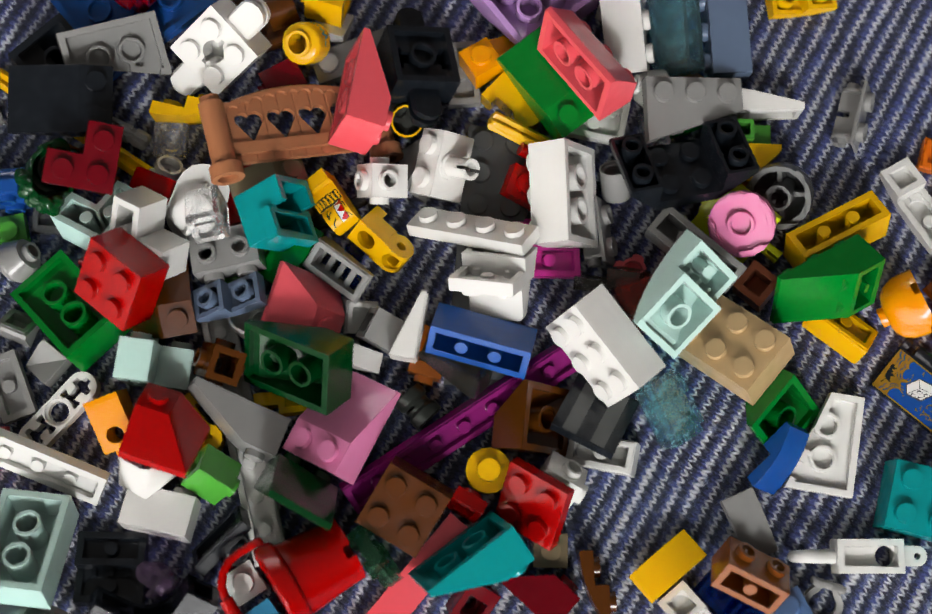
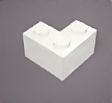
[110,186,190,280]

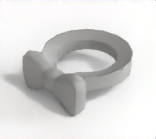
[804,575,846,614]

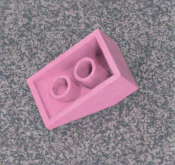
[282,371,401,485]

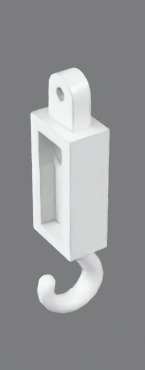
[787,539,927,574]

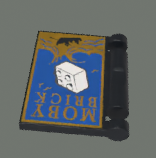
[869,338,932,435]

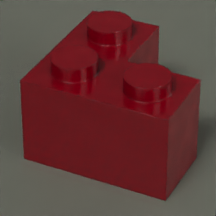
[41,120,124,195]

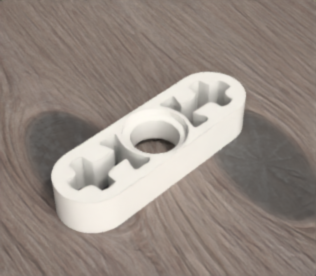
[19,371,101,447]

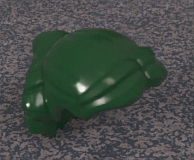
[14,138,81,216]

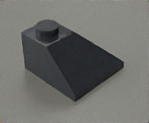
[8,13,74,66]

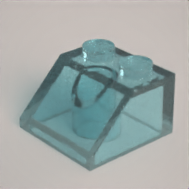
[633,369,703,449]

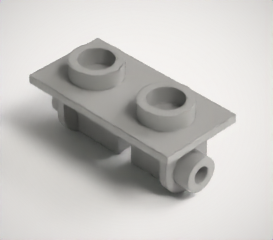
[831,80,875,153]
[583,196,618,268]

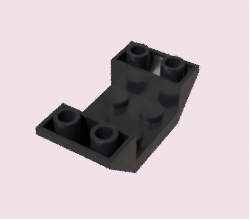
[609,116,760,210]

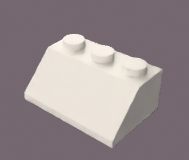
[526,138,599,248]

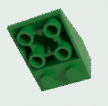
[770,234,886,324]

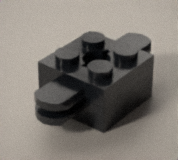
[376,8,461,128]

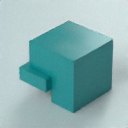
[234,174,319,252]

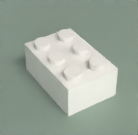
[545,284,666,407]

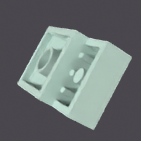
[633,229,738,359]

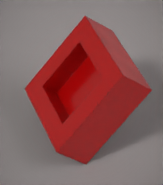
[446,486,488,523]

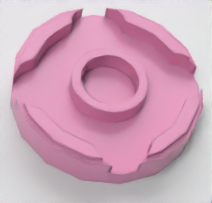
[707,190,777,258]

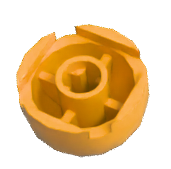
[876,269,932,338]

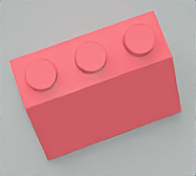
[537,7,637,121]

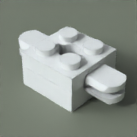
[170,0,272,96]

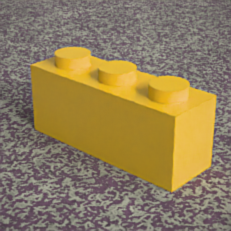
[783,190,891,268]

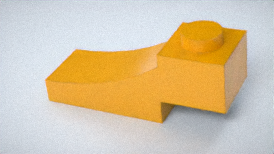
[458,36,515,89]

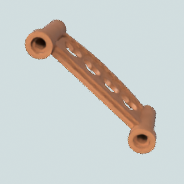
[198,84,404,186]

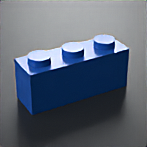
[425,302,538,379]

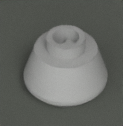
[0,239,41,283]

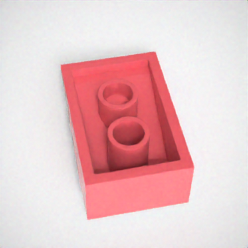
[328,27,393,155]

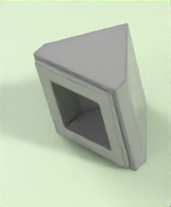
[0,308,40,348]

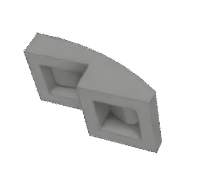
[719,487,778,555]

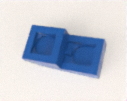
[747,421,809,495]

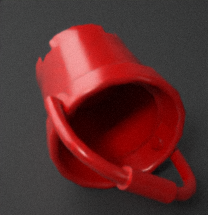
[217,519,366,614]

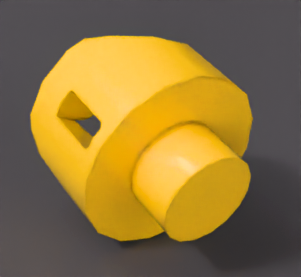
[465,447,510,494]

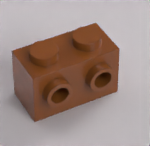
[710,536,790,614]

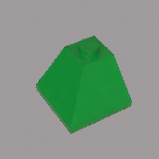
[745,369,820,444]

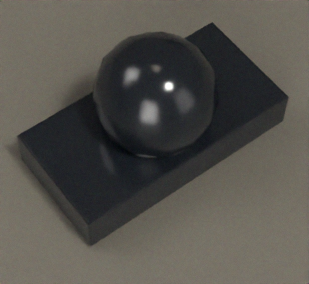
[192,505,252,577]

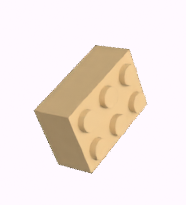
[678,295,795,406]

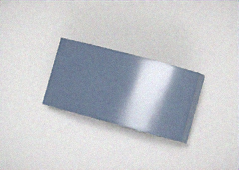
[192,271,268,323]

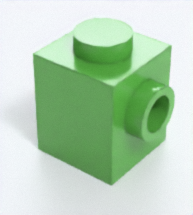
[180,443,242,506]

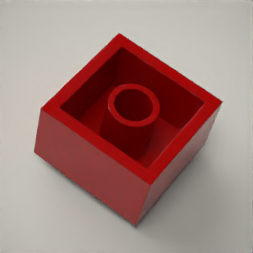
[74,227,170,331]

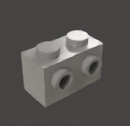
[187,224,267,285]

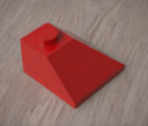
[118,382,210,479]

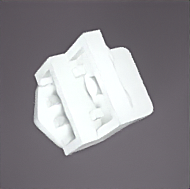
[448,246,538,321]

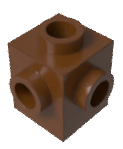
[192,338,247,387]

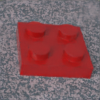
[495,457,575,551]

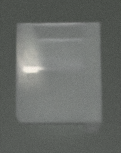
[184,185,230,244]

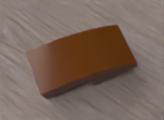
[576,550,617,614]

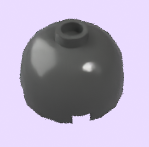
[746,161,815,230]

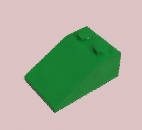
[496,25,594,140]
[10,249,134,372]

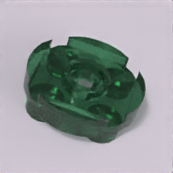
[346,524,403,589]

